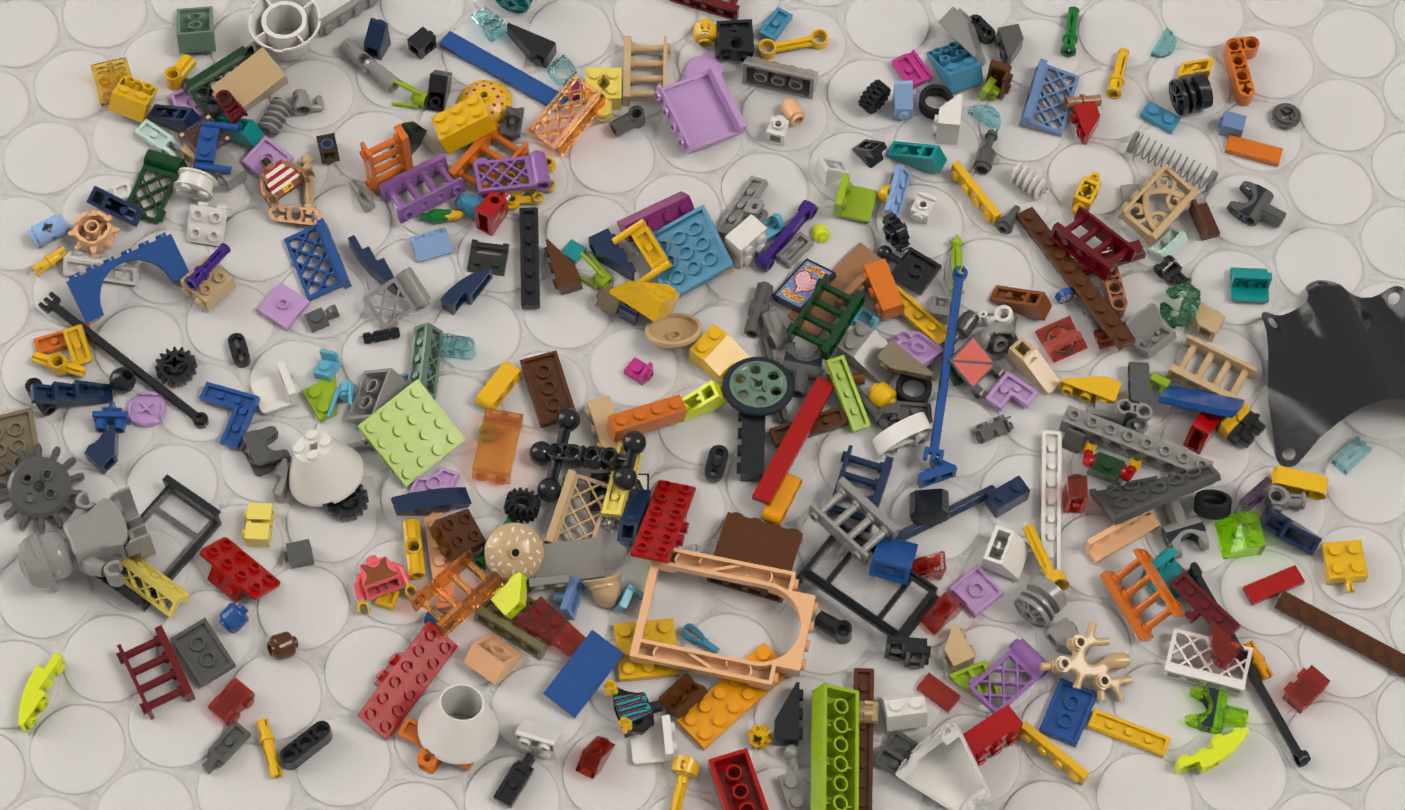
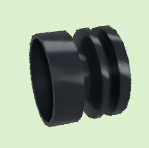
[1169,71,1213,116]

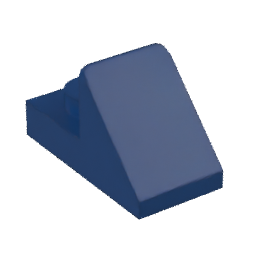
[917,456,957,489]

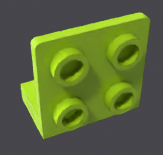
[833,173,877,223]

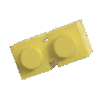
[242,503,275,547]

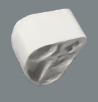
[872,412,932,459]

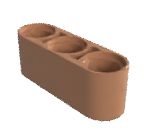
[1100,265,1128,318]

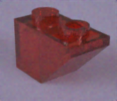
[575,735,615,779]

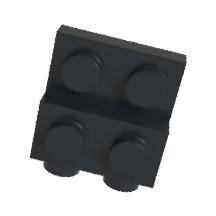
[884,636,931,670]

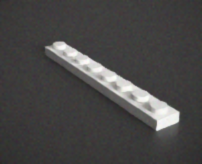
[1040,430,1062,575]

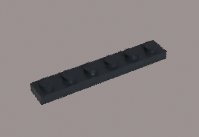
[519,207,540,309]

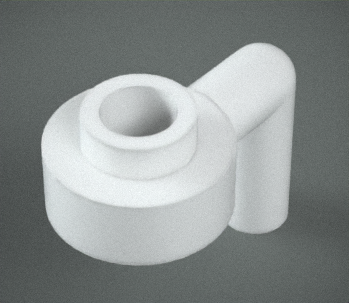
[979,305,1014,326]

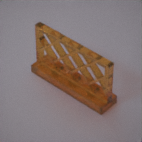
[528,74,608,156]

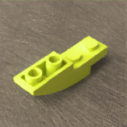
[19,652,66,733]
[1174,727,1249,775]

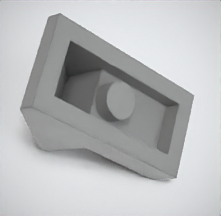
[930,296,951,325]

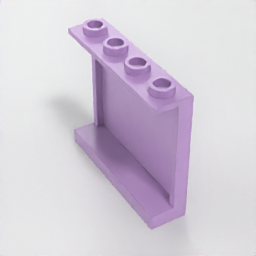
[654,64,747,154]

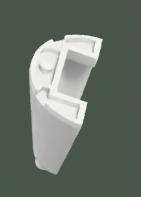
[895,722,991,810]

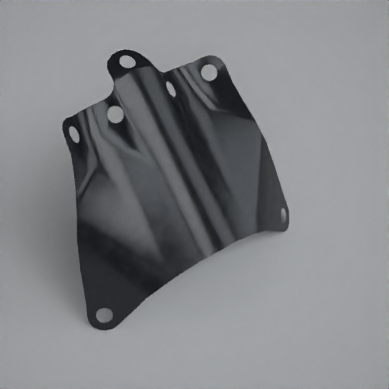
[1262,280,1405,467]

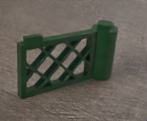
[128,149,187,225]

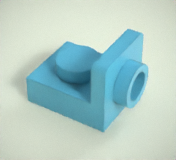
[313,349,342,381]

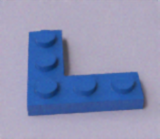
[199,381,261,450]

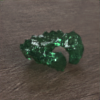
[1160,283,1201,329]

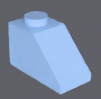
[892,80,913,120]

